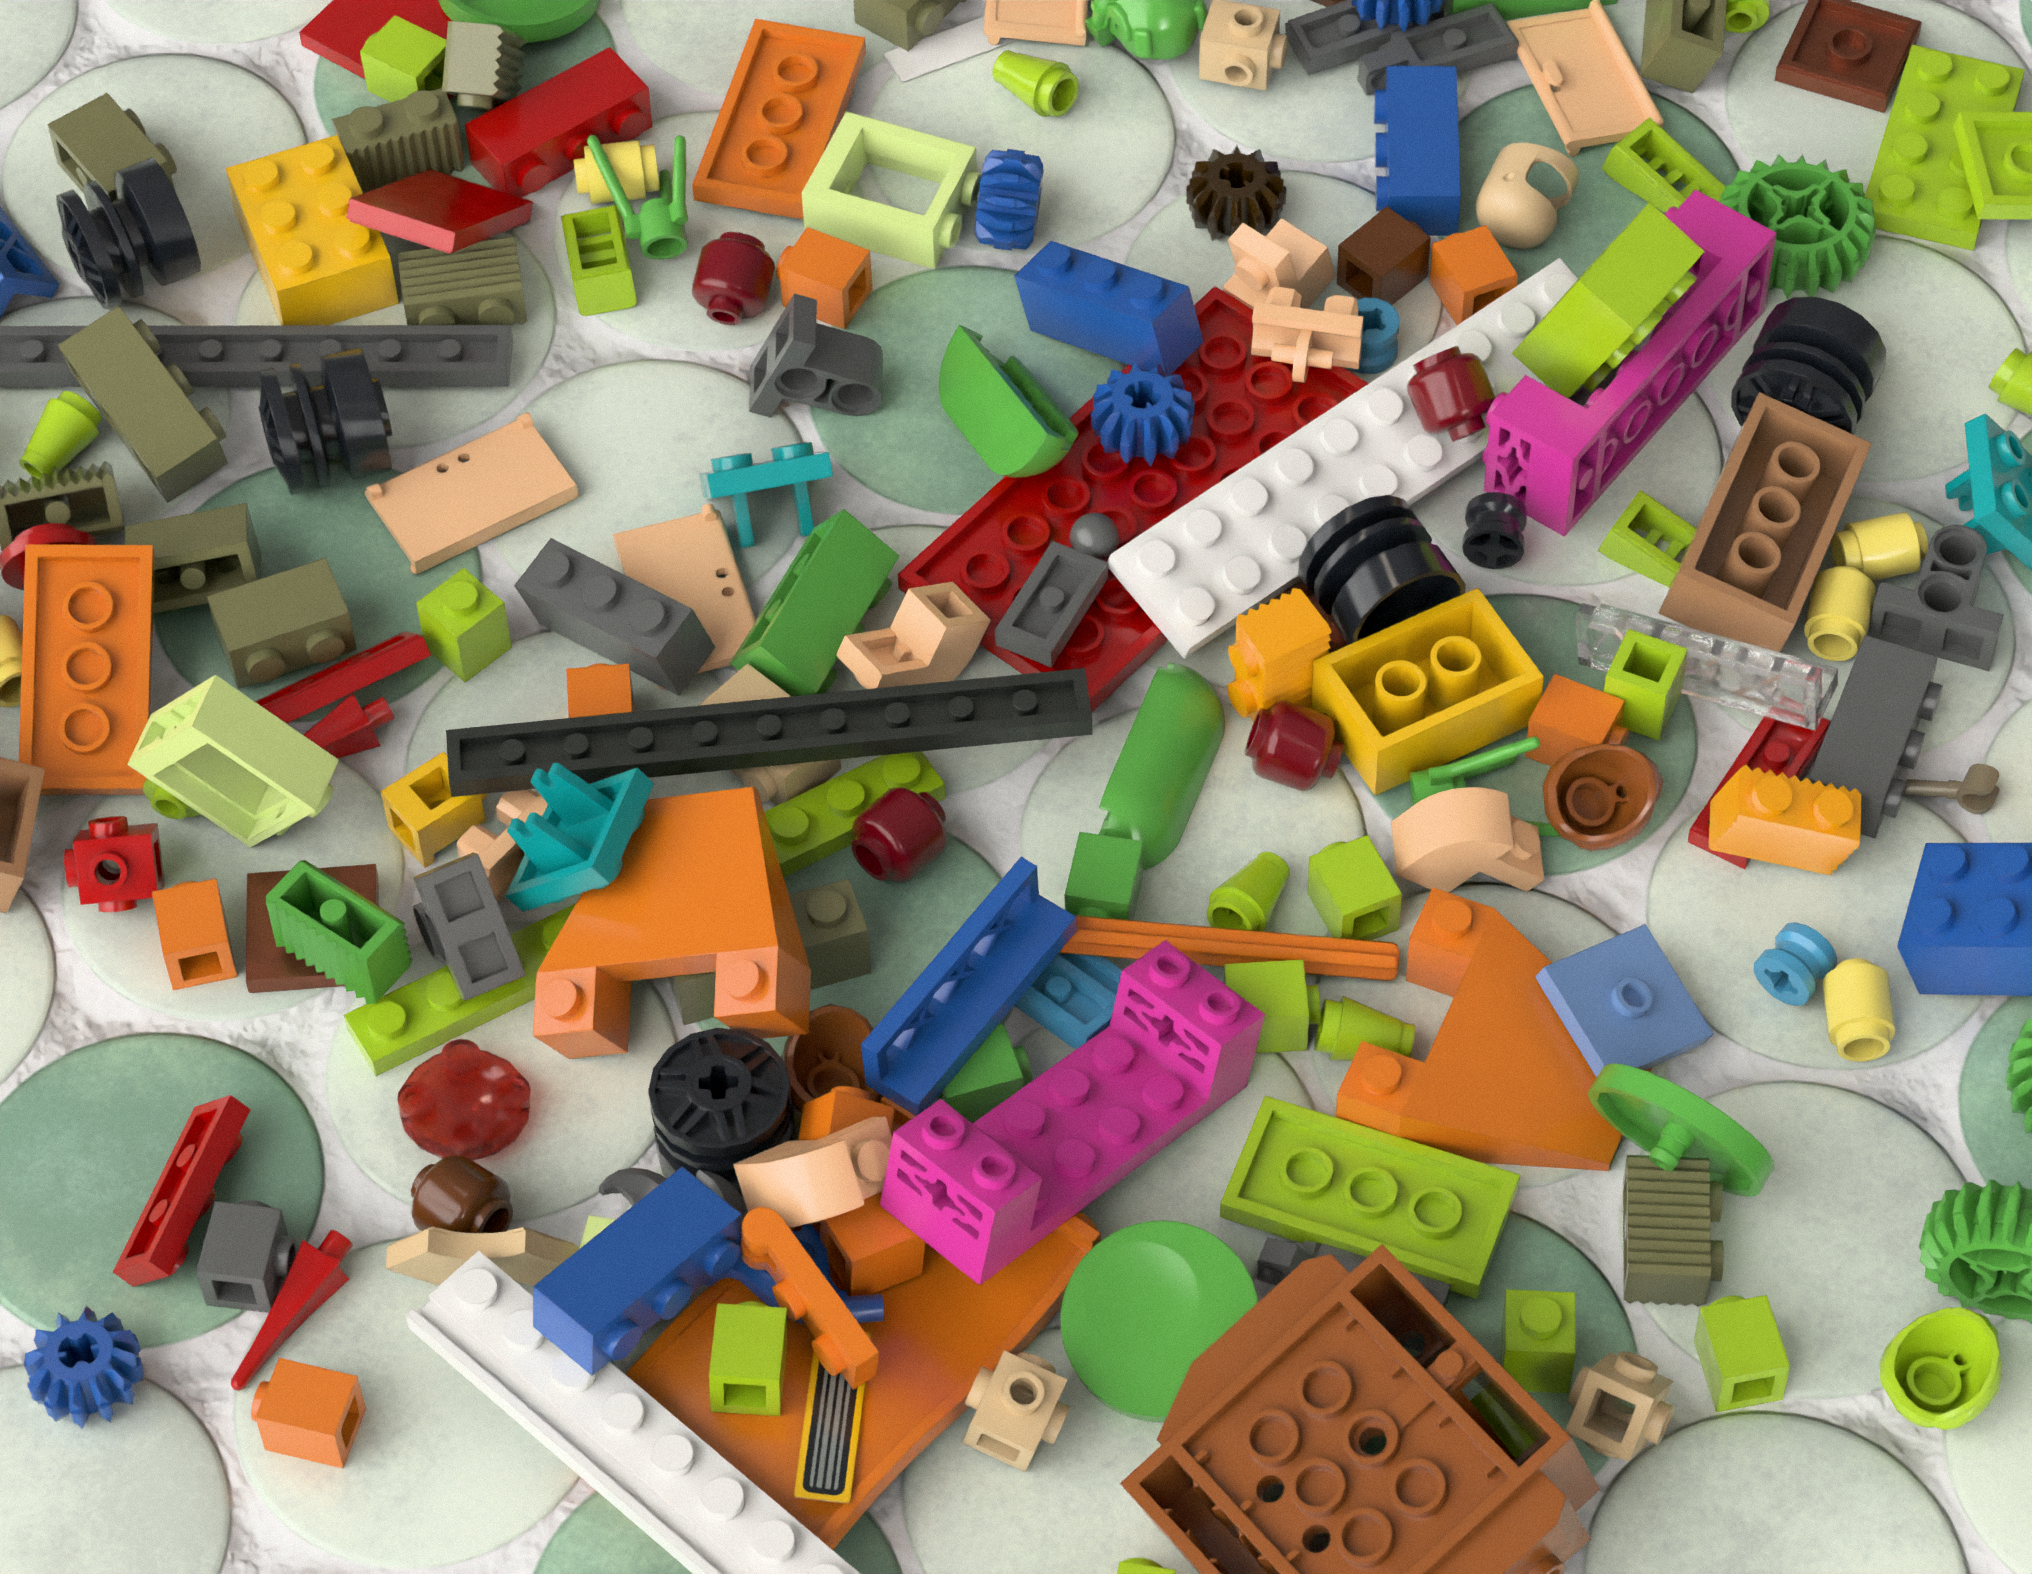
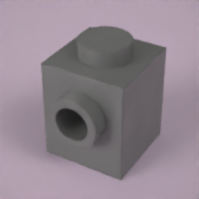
[196,1200,297,1313]

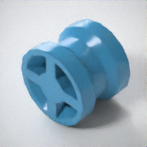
[1349,298,1399,374]
[1753,922,1837,1006]

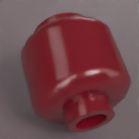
[692,232,775,325]
[1407,346,1497,442]
[1245,700,1344,791]
[851,787,947,882]

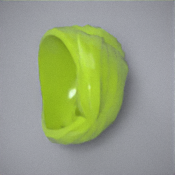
[1880,1307,2002,1430]

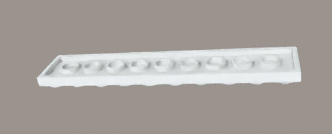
[1107,258,1636,659]

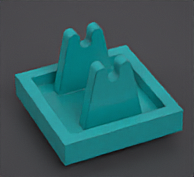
[1945,413,2032,571]
[699,442,833,548]
[506,763,655,912]

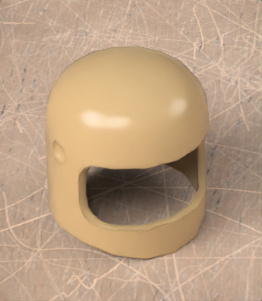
[1476,142,1579,249]

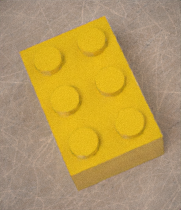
[225,134,399,325]
[1311,588,1544,796]

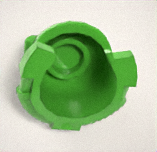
[1085,0,1208,60]

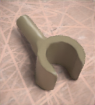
[1905,763,2000,814]

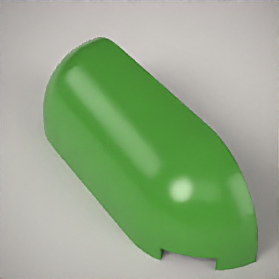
[939,325,1078,478]
[1099,662,1225,871]

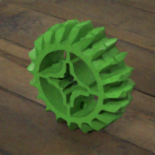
[1720,154,1876,299]
[1919,1179,2032,1323]

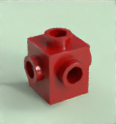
[64,816,165,912]

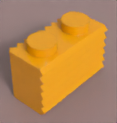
[1227,588,1332,722]
[1709,764,1861,875]

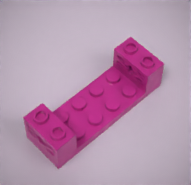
[1482,190,1777,537]
[880,940,1265,1285]

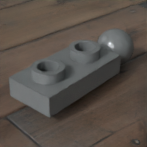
[995,513,1119,667]

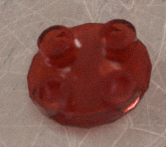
[397,1039,531,1161]

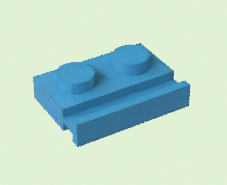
[1014,953,1122,1050]

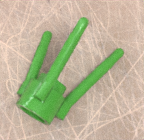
[587,135,688,260]
[1409,736,1561,837]

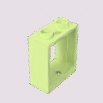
[802,111,982,269]
[127,675,339,848]

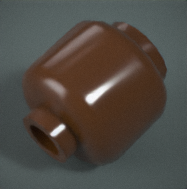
[411,1154,513,1233]

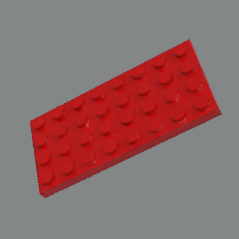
[898,286,1369,713]

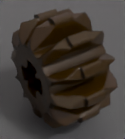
[1186,144,1286,241]

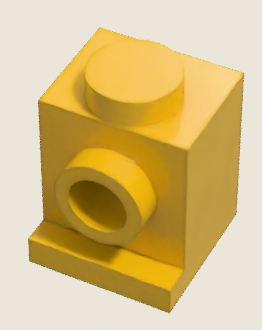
[381,751,487,868]

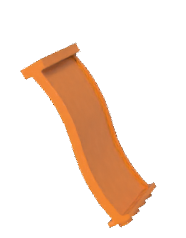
[625,1096,1101,1550]

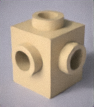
[1199,0,1288,91]
[962,1350,1070,1472]
[1566,1352,1675,1462]

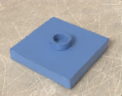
[1535,924,1714,1078]

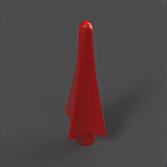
[303,693,395,759]
[230,1230,353,1391]

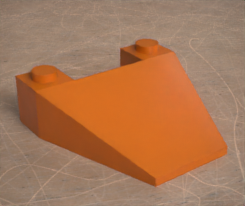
[533,786,811,1059]
[1336,887,1653,1171]

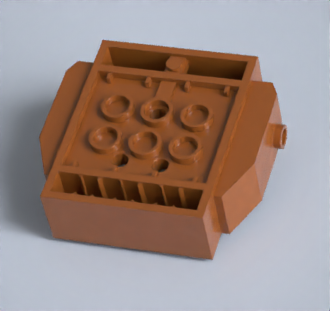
[1120,1244,1600,1574]

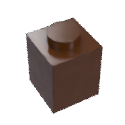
[1336,207,1431,305]

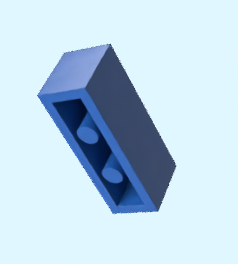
[1374,66,1461,236]
[1014,241,1204,377]
[533,1167,742,1376]

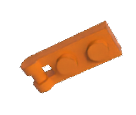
[741,1207,879,1390]

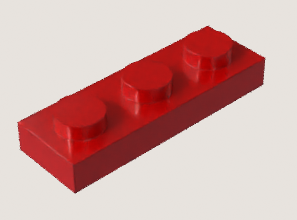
[113,1095,251,1287]

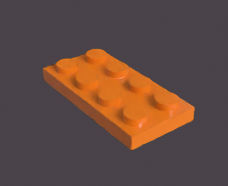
[692,19,866,220]
[19,544,155,795]

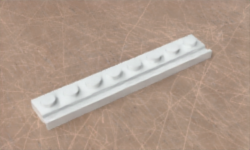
[406,1251,860,1574]

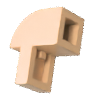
[1222,218,1335,310]
[836,582,991,689]
[1391,787,1544,892]
[733,1116,892,1227]

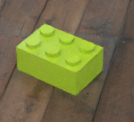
[1512,202,1705,399]

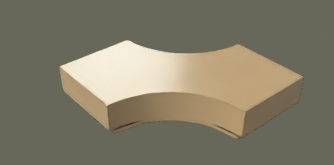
[386,1227,579,1286]

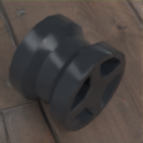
[1462,492,1527,569]

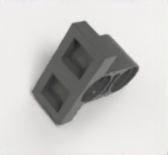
[749,293,883,418]
[1867,524,2004,671]
[413,852,526,1001]

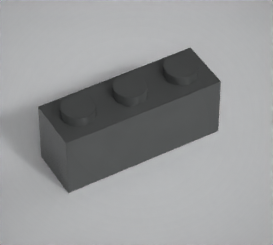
[514,538,716,696]
[1808,635,1943,839]

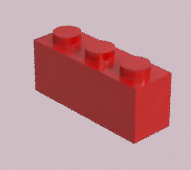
[465,47,653,198]

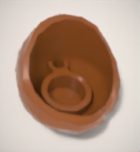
[1542,744,1664,851]
[781,1004,883,1113]

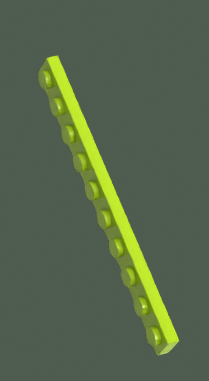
[344,751,946,1076]

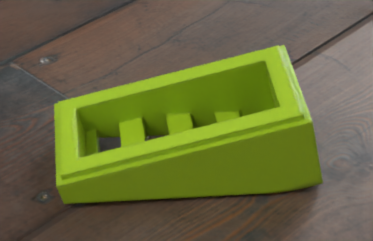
[1601,117,1725,213]
[561,205,637,316]
[1598,490,1696,588]

